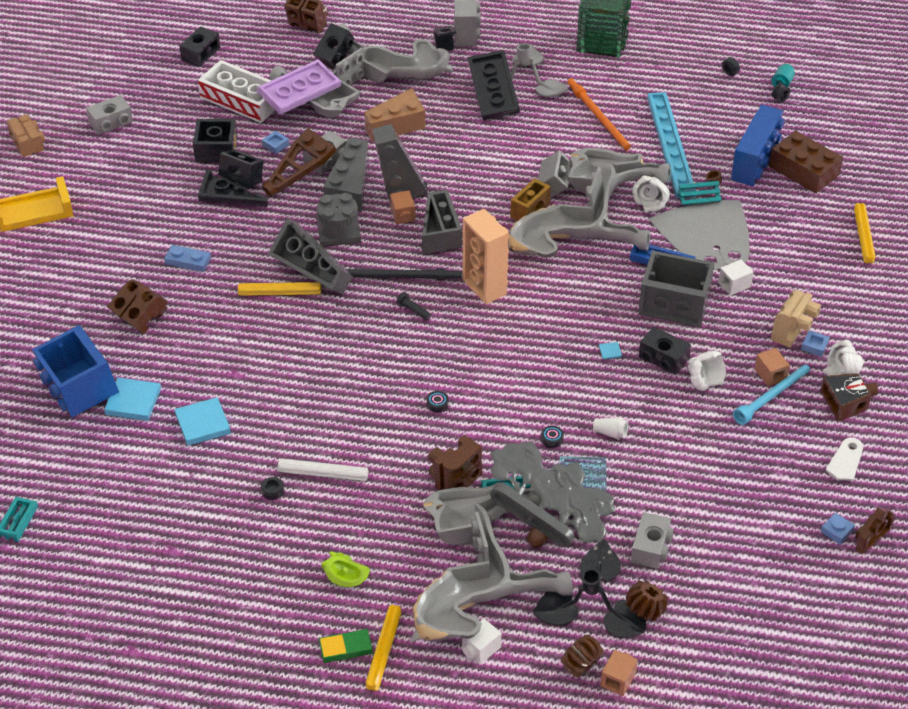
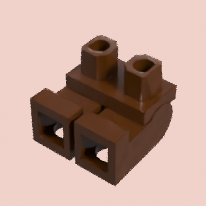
[284,0,328,33]
[107,279,168,334]
[428,435,482,490]

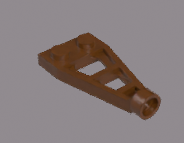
[261,128,337,197]

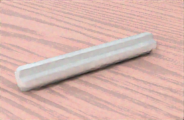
[278,458,369,481]

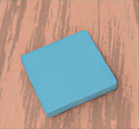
[599,342,622,359]

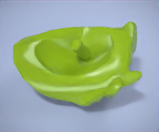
[321,551,370,587]

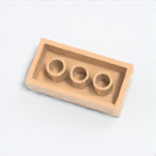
[463,209,509,304]

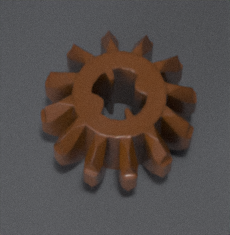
[625,580,668,621]
[561,634,604,677]

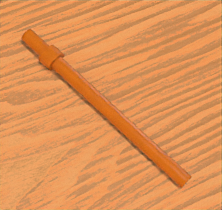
[567,78,631,151]

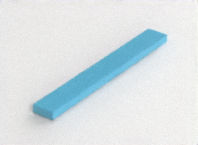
[647,92,696,198]

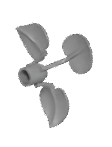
[511,43,568,97]

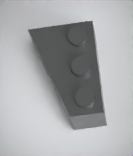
[422,190,462,254]

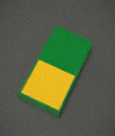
[319,629,373,663]

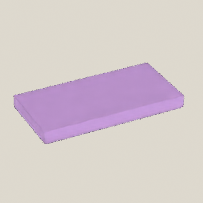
[257,59,342,115]

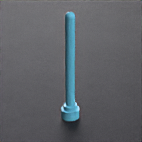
[733,365,810,425]

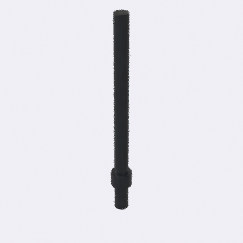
[346,268,462,281]

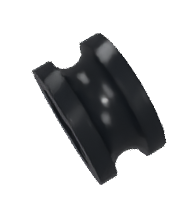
[772,83,791,103]

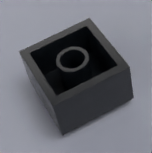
[193,119,238,163]

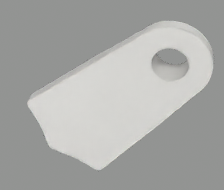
[826,438,863,482]

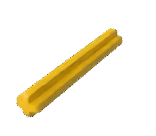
[854,203,875,264]
[238,282,321,296]
[366,604,401,691]

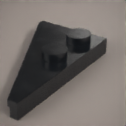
[198,170,268,207]

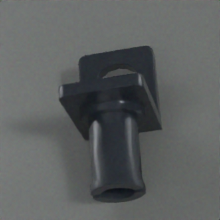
[433,26,457,51]

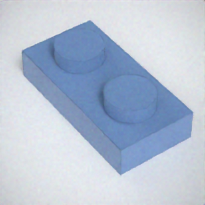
[164,245,211,272]

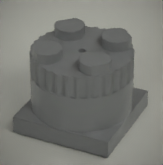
[316,193,361,247]

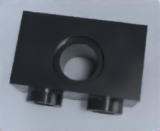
[313,23,355,69]
[179,26,220,67]
[218,148,264,188]
[639,327,691,375]

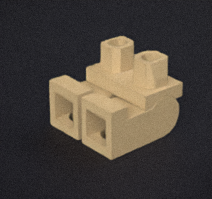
[771,290,821,348]

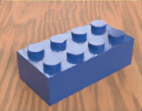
[731,104,785,187]

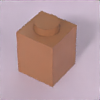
[390,190,416,224]
[755,348,790,387]
[600,649,638,696]

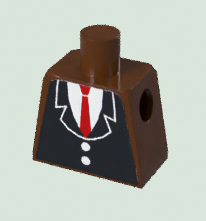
[820,373,878,421]

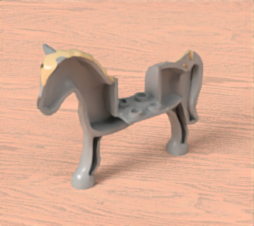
[508,148,671,258]
[410,482,573,643]

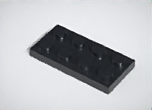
[467,50,520,120]

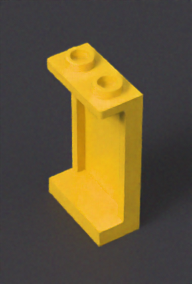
[0,176,74,232]

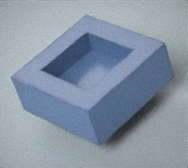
[262,131,290,154]
[801,330,830,357]
[821,513,855,545]

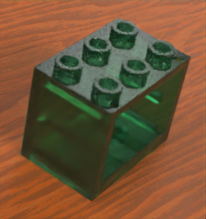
[576,0,632,58]

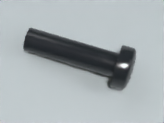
[396,292,431,321]

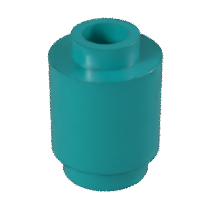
[771,64,795,87]

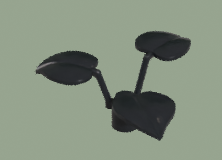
[533,539,646,638]

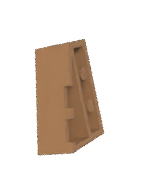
[364,88,426,142]

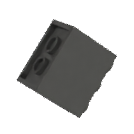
[638,250,715,328]

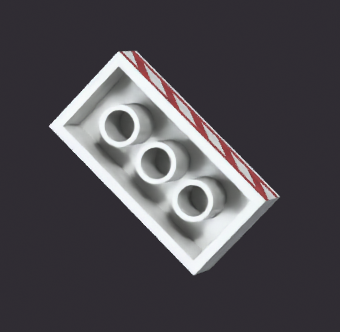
[198,60,275,123]

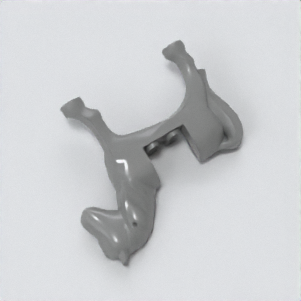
[269,23,453,117]

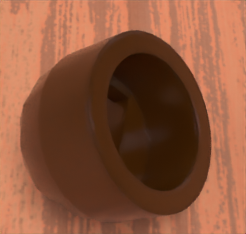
[705,170,722,185]
[527,527,548,548]

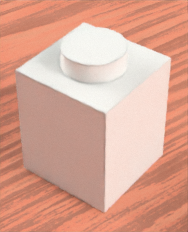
[718,260,753,296]
[462,619,502,665]

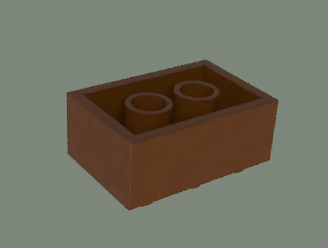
[769,130,843,194]

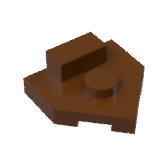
[855,507,895,554]

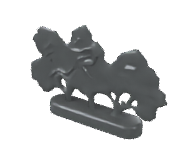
[490,441,615,547]

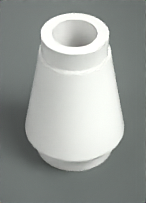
[593,417,628,440]

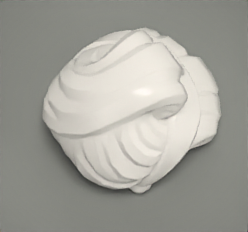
[632,176,670,212]
[823,340,864,376]
[688,351,726,391]

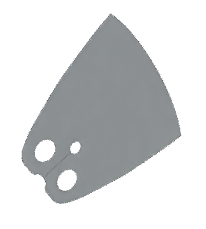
[649,200,750,270]

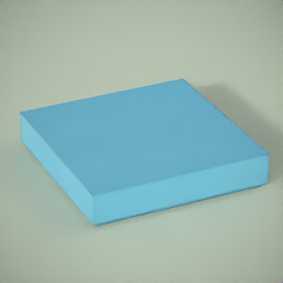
[104,377,161,421]
[174,397,231,446]

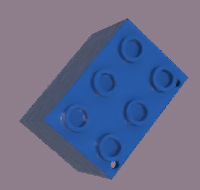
[32,324,119,417]

